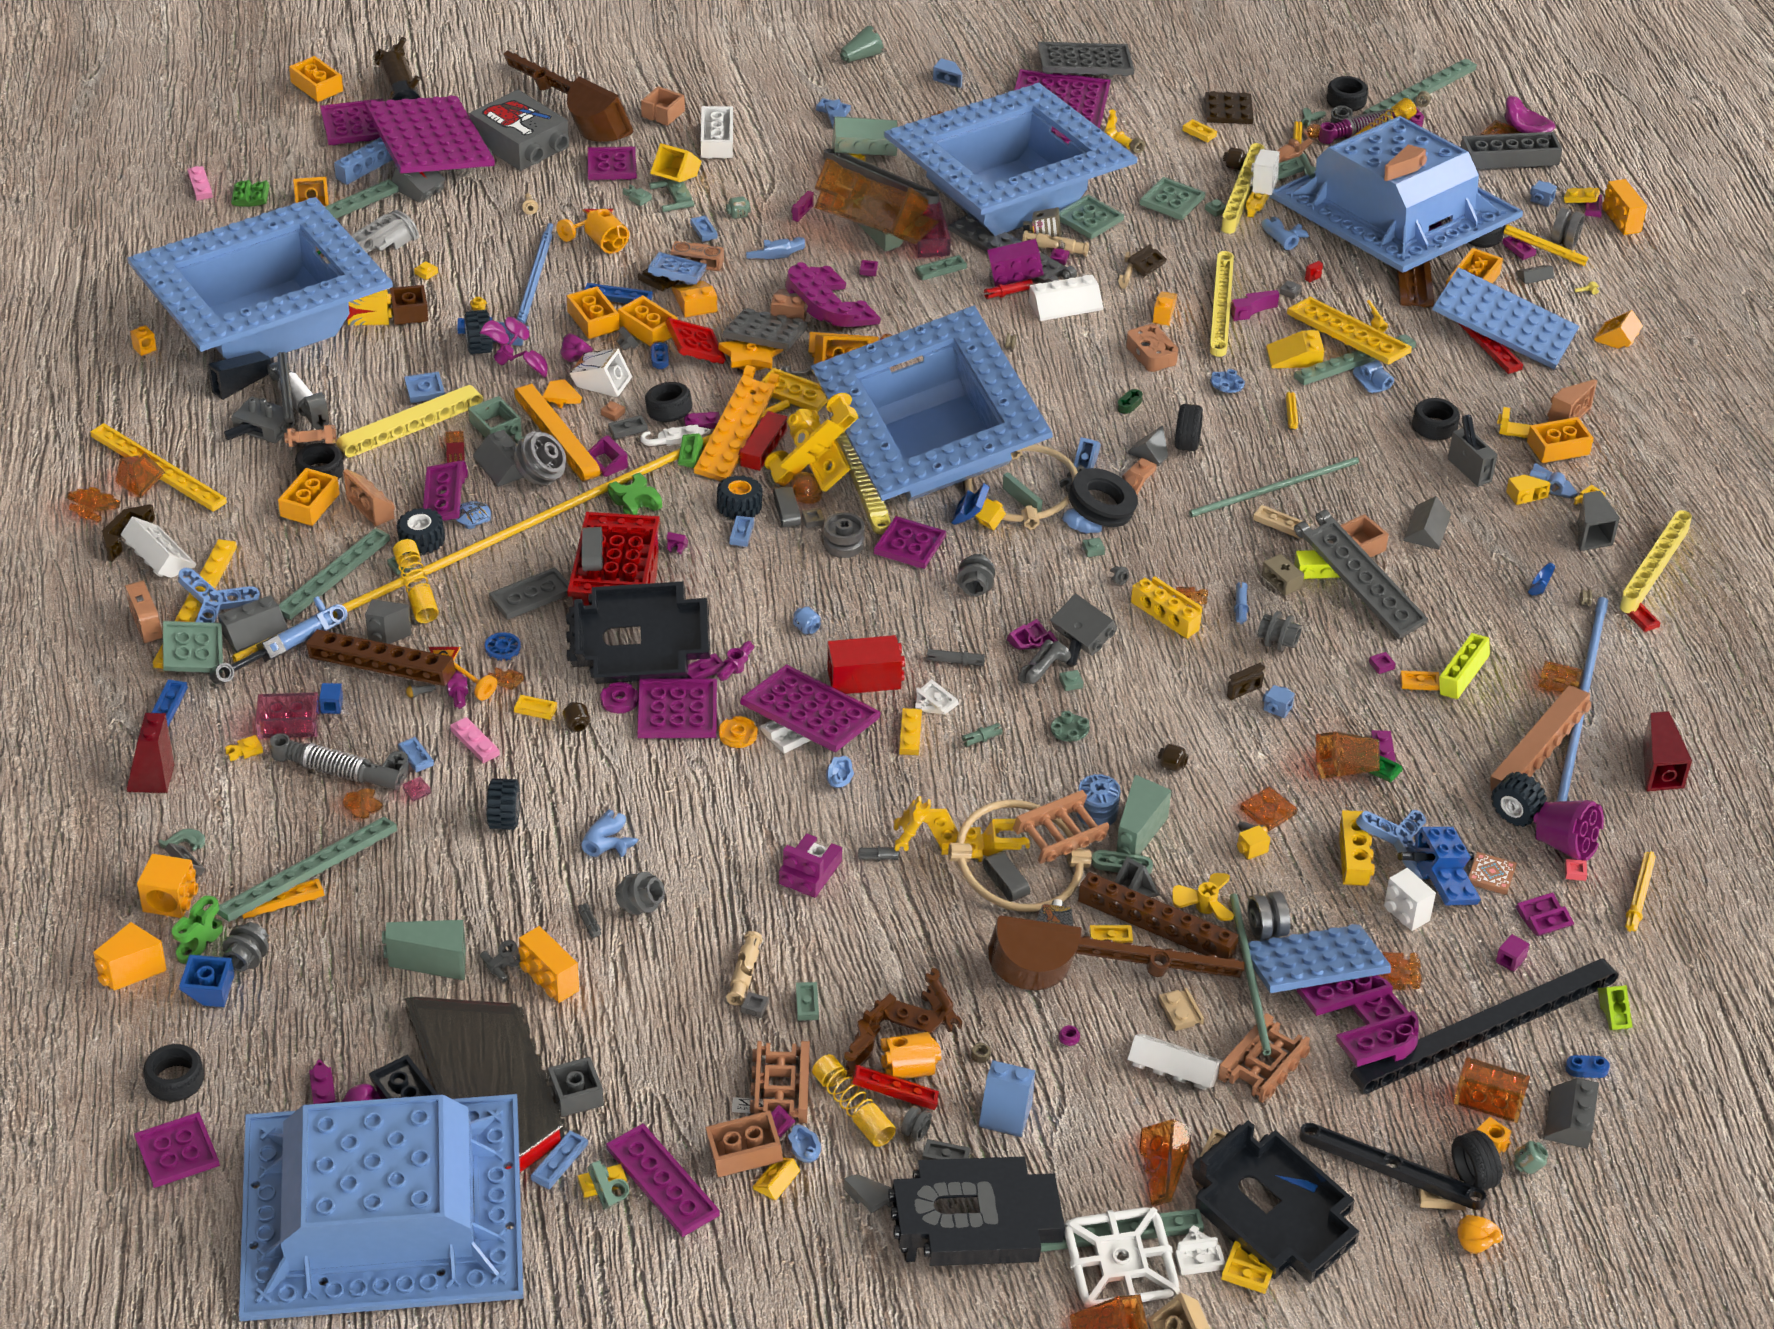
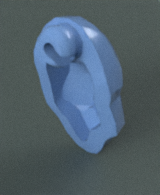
[1062,508,1102,534]
[826,756,854,788]
[788,1125,821,1163]

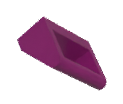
[588,435,628,477]

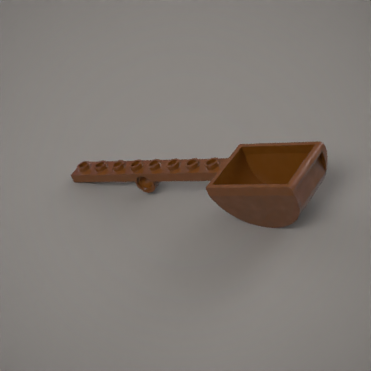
[503,50,634,142]
[988,915,1244,990]

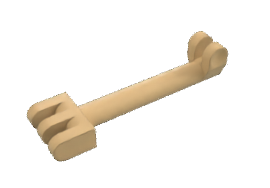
[1119,252,1135,289]

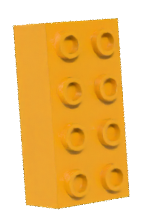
[1445,248,1503,287]

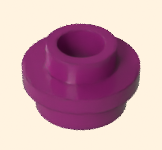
[1059,1025,1080,1046]

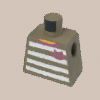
[1023,207,1061,237]

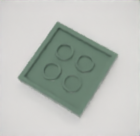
[1139,177,1205,220]
[1059,194,1124,239]
[162,621,223,673]

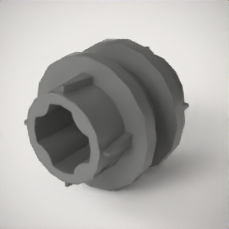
[957,554,995,597]
[1257,611,1302,652]
[615,872,665,915]
[222,922,269,972]

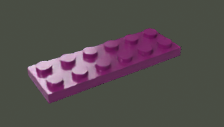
[606,1123,720,1237]

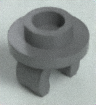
[1110,566,1129,585]

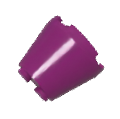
[1534,800,1604,861]

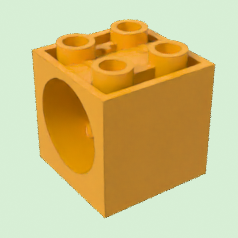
[137,854,198,918]

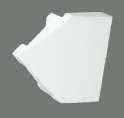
[915,679,959,714]
[1175,1225,1226,1276]

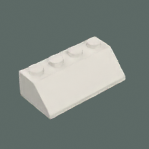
[1029,275,1103,321]
[120,516,196,578]
[1127,1034,1223,1090]

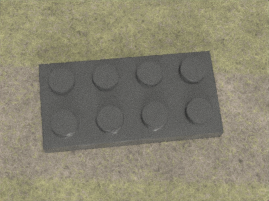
[489,567,569,620]

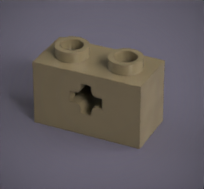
[1262,554,1304,596]

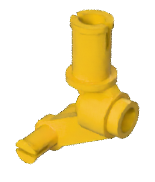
[1105,109,1132,149]

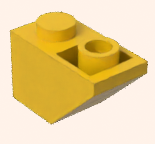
[1506,475,1551,505]

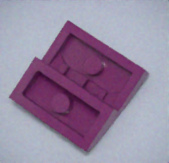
[1515,892,1574,936]

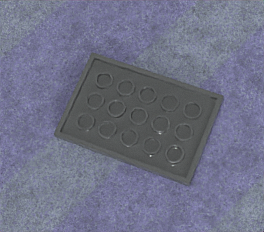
[1037,42,1134,76]

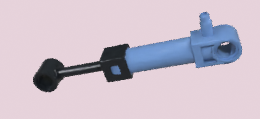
[210,596,348,685]

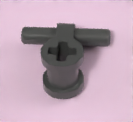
[480,940,520,982]

